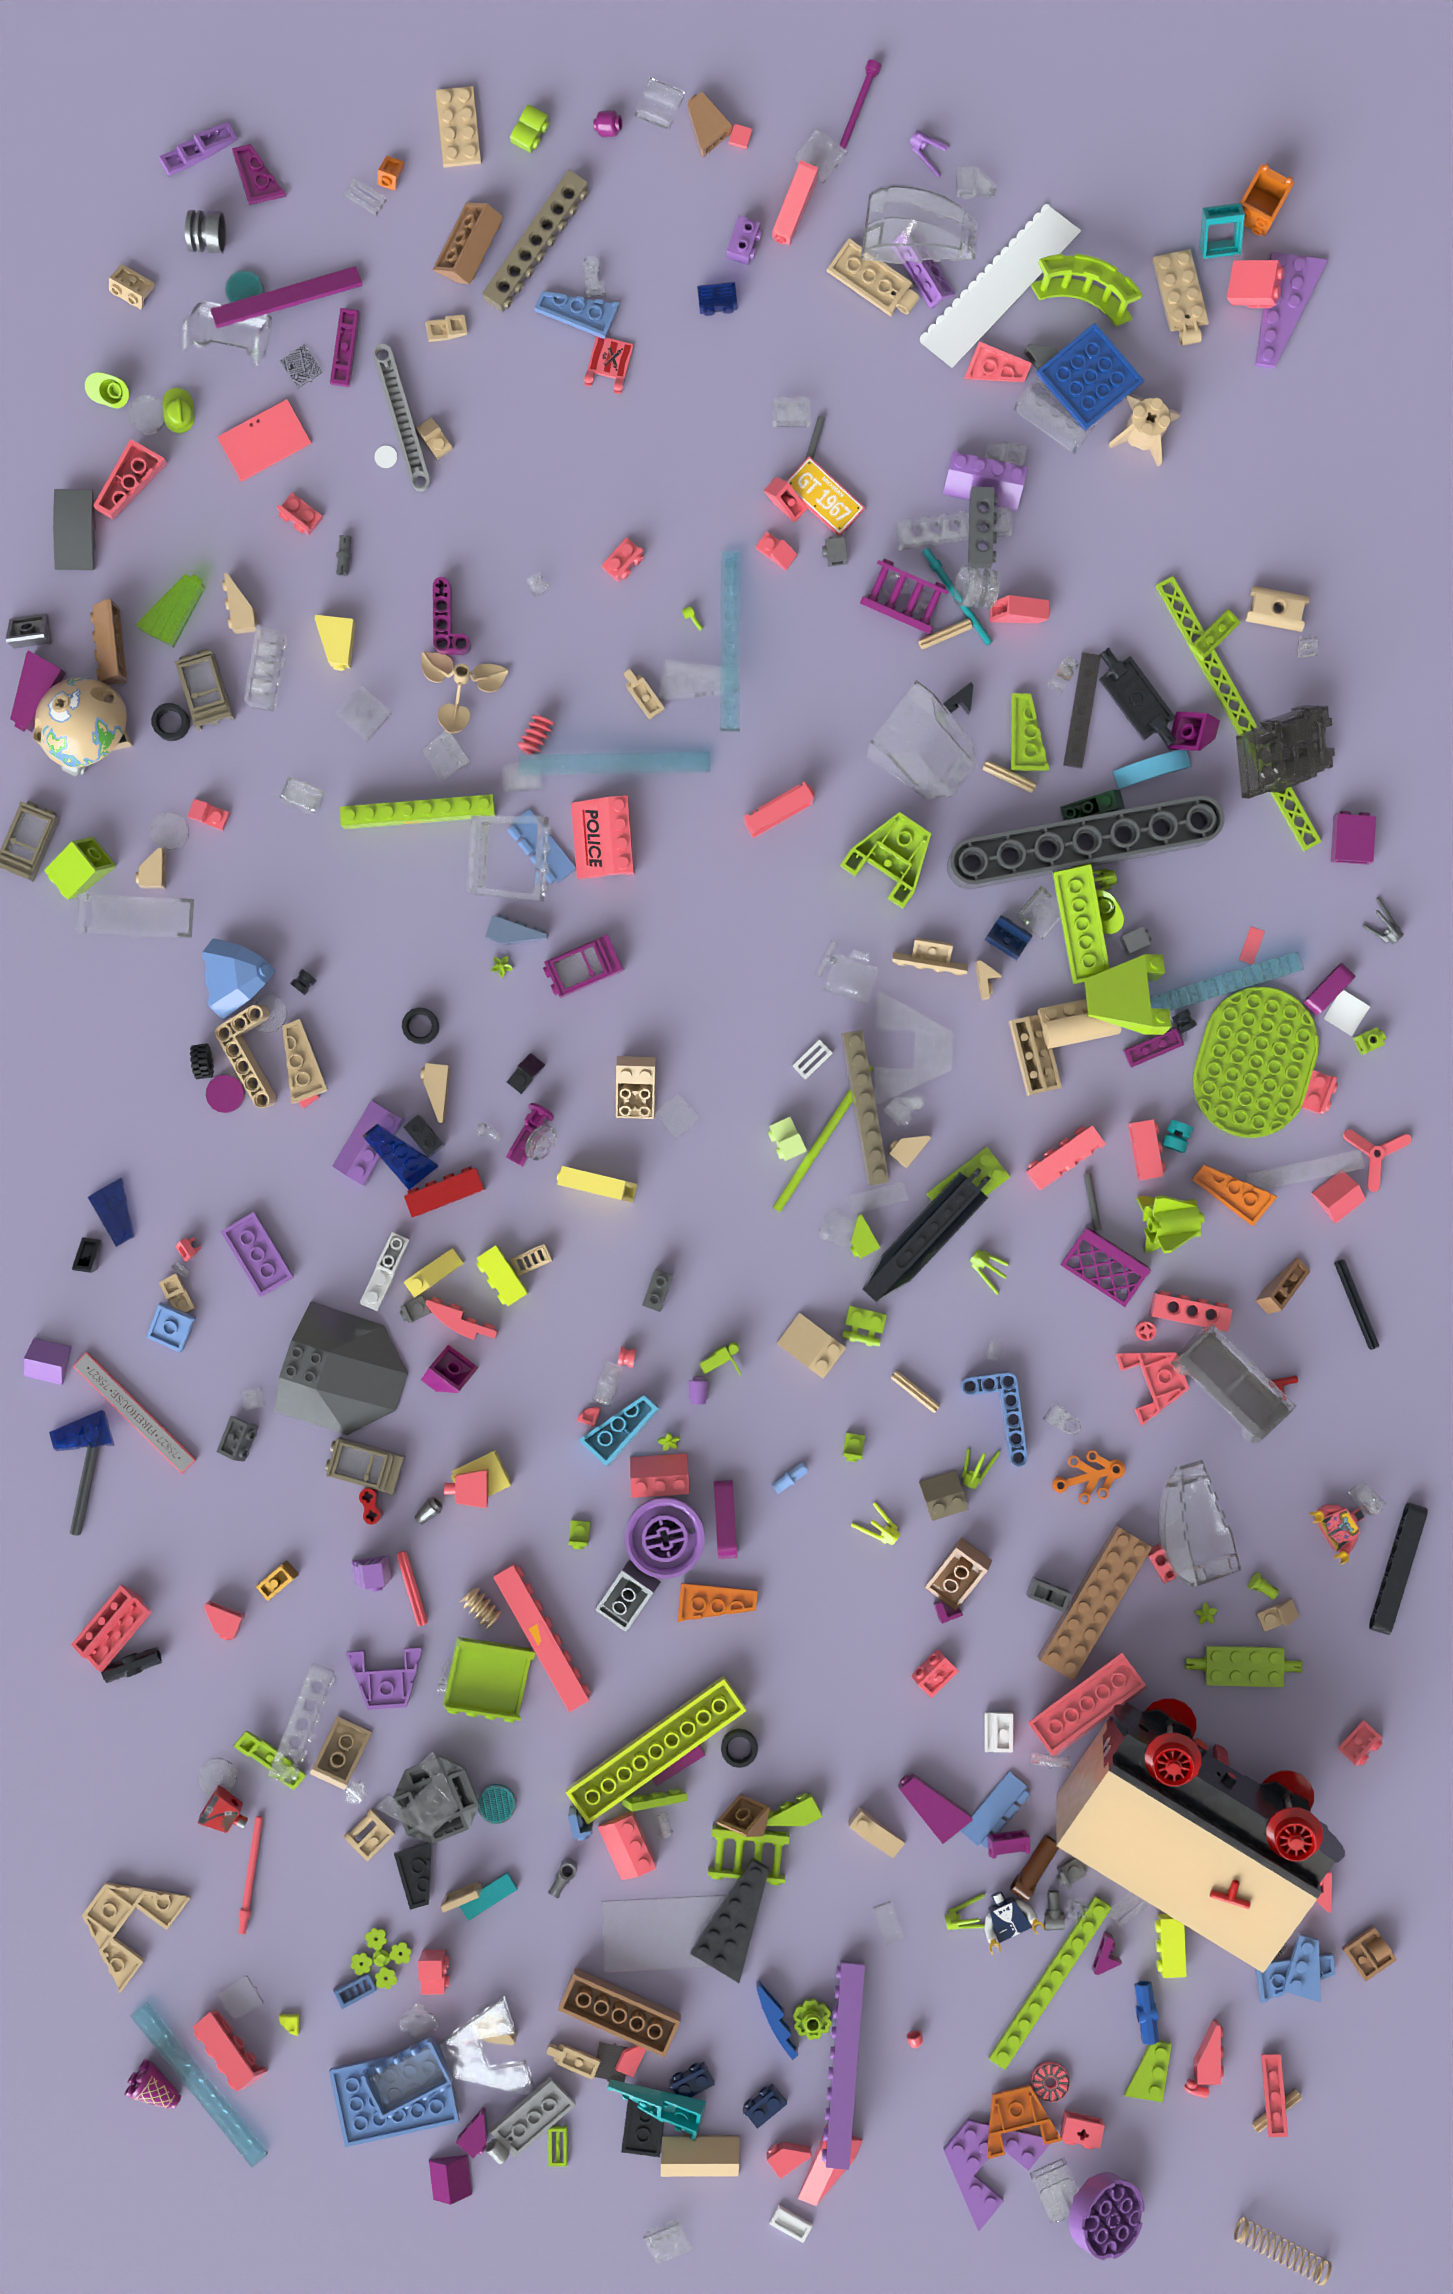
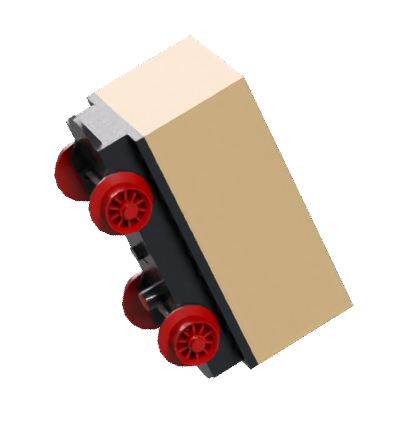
[1056,1698,1345,1973]

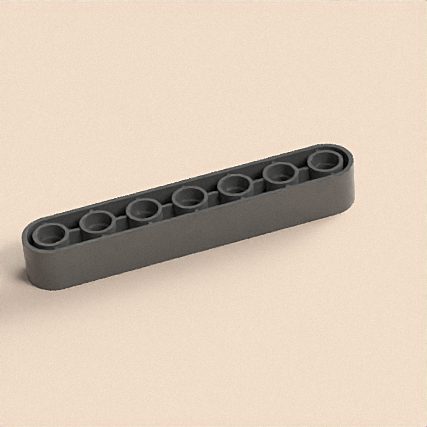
[947,795,1225,889]

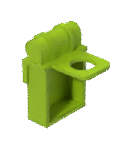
[699,1342,742,1376]

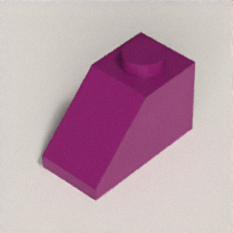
[456,2107,488,2159]

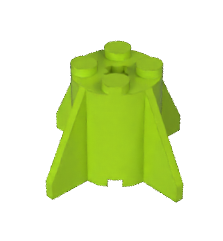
[1136,1195,1205,1254]

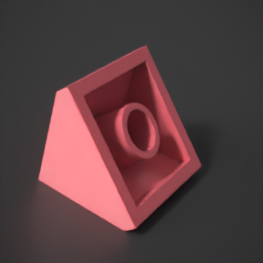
[1311,1170,1366,1223]

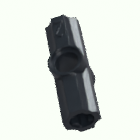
[101,1647,162,1683]

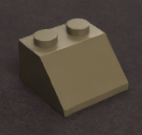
[919,1470,969,1521]

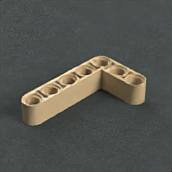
[215,1005,277,1108]

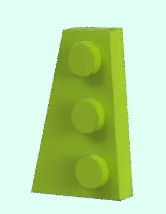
[621,1788,688,1812]
[1123,2040,1172,2102]

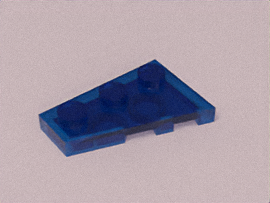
[88,1178,134,1247]
[49,1410,115,1451]

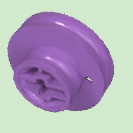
[625,1497,705,1579]

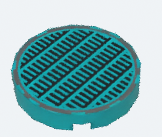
[225,270,264,303]
[478,1784,516,1824]

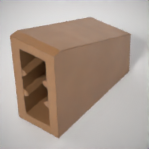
[688,92,732,158]

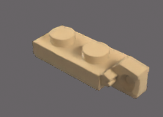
[624,669,665,720]
[546,2043,601,2080]

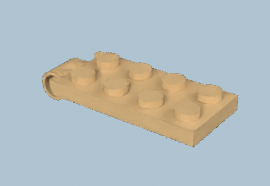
[827,239,920,317]
[1152,249,1209,346]

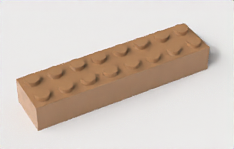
[1037,1525,1152,1681]

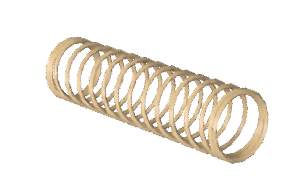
[1234,2217,1332,2286]

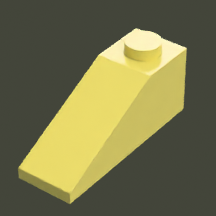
[404,1248,464,1298]

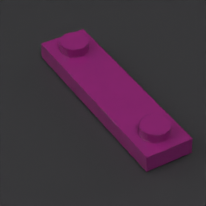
[330,308,360,387]

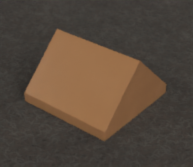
[716,1794,770,1837]

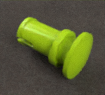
[1248,1572,1279,1600]

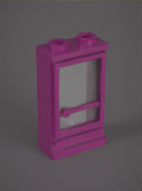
[543,934,623,998]

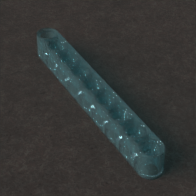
[1150,951,1304,1011]

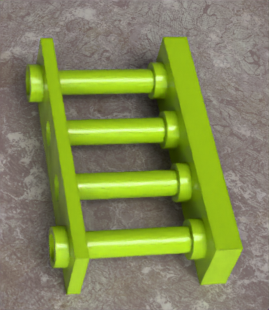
[708,1824,790,1886]

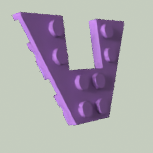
[943,2118,1050,2231]

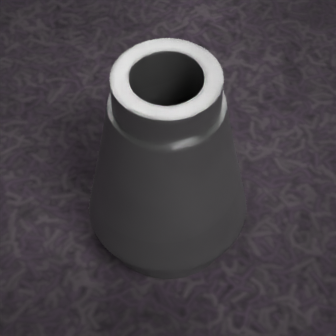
[414,1497,443,1525]

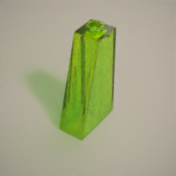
[136,574,206,648]

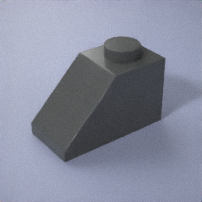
[1024,344,1059,370]

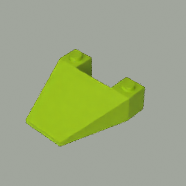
[840,812,931,909]
[1084,954,1172,1035]

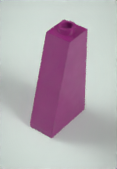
[10,650,66,732]
[898,1773,973,1844]

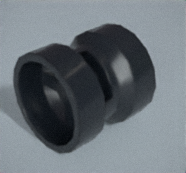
[290,969,317,995]
[1171,1009,1197,1034]

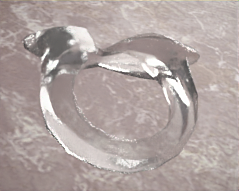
[882,567,909,597]

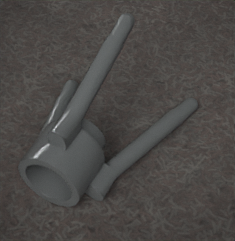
[1362,897,1404,944]

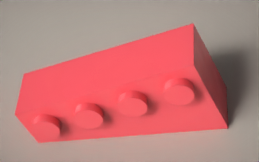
[1025,1125,1106,1190]
[193,2010,267,2092]

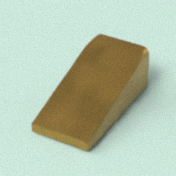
[256,1561,299,1601]

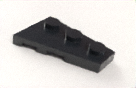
[394,1842,432,1910]

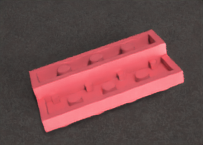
[71,1585,152,1671]

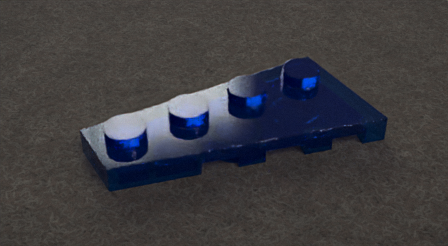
[362,1123,439,1190]

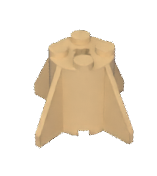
[1109,394,1180,467]

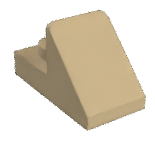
[416,418,453,460]
[975,960,1002,1000]
[1256,1599,1299,1632]

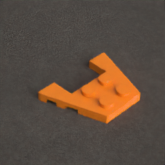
[987,2085,1062,2159]

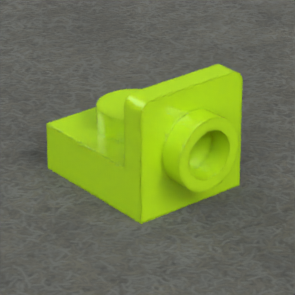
[842,1432,865,1462]
[568,1520,590,1549]

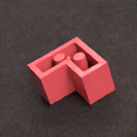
[418,1949,450,1995]

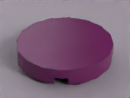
[205,1075,245,1113]

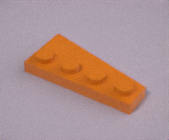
[1192,1164,1277,1226]
[677,1583,758,1622]

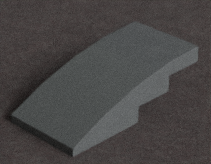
[53,489,96,570]

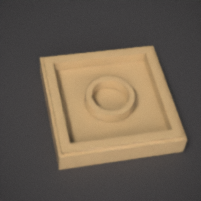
[440,1881,483,1913]

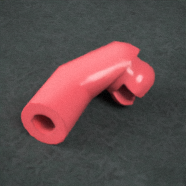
[1184,2079,1209,2099]

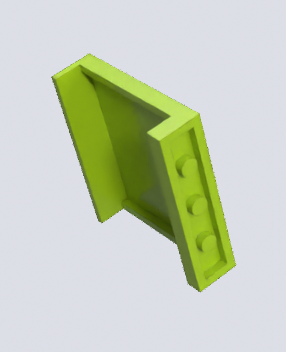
[442,1636,535,1723]

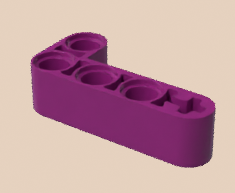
[433,577,471,655]
[714,1480,737,1559]

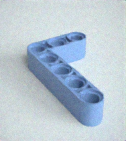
[960,1372,1028,1467]

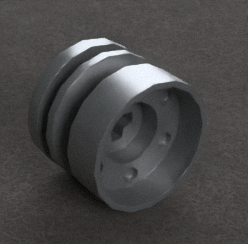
[185,210,226,254]

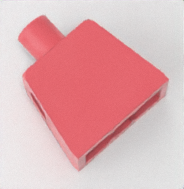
[444,1469,488,1508]

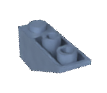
[485,914,548,945]

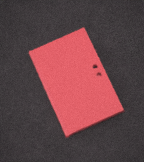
[217,399,312,482]

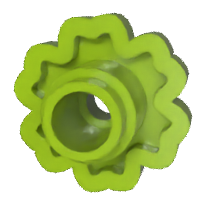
[793,1998,832,2040]

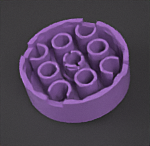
[1069,2172,1144,2260]

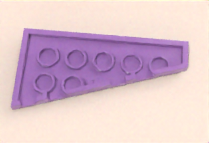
[1255,252,1328,369]

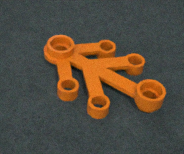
[1052,1450,1125,1505]

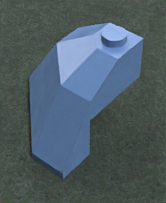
[202,938,276,1019]

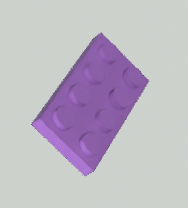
[221,1212,294,1297]

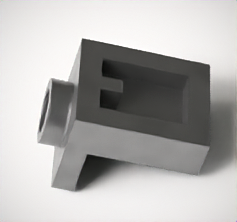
[400,1296,432,1323]
[1056,1857,1087,1889]

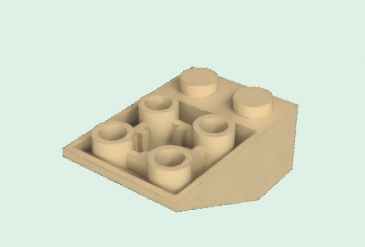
[616,1056,656,1119]

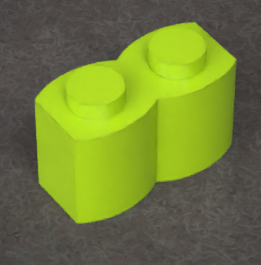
[510,104,550,153]

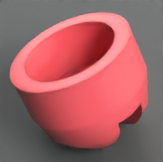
[906,2030,923,2048]

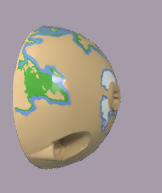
[33,677,127,768]

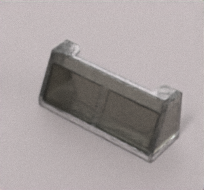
[1170,1325,1296,1444]

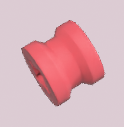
[1135,1321,1156,1341]
[618,1346,636,1368]

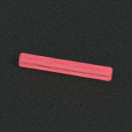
[396,1551,428,1626]

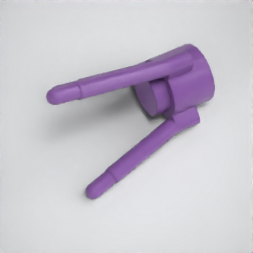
[910,130,949,177]

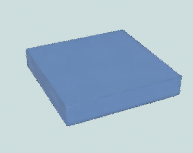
[146,1302,196,1353]

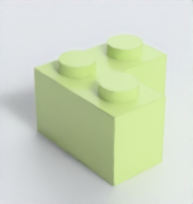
[767,1117,807,1161]

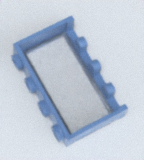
[361,2035,453,2119]

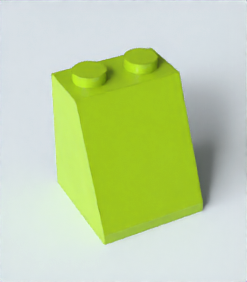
[44,837,116,900]

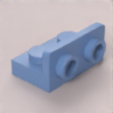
[568,1806,593,1840]

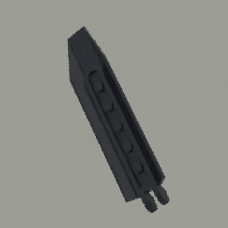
[862,1167,991,1302]

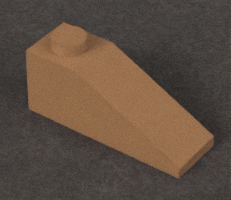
[1255,1258,1310,1314]

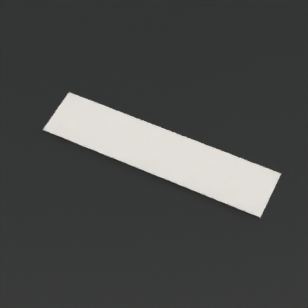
[920,204,1081,368]

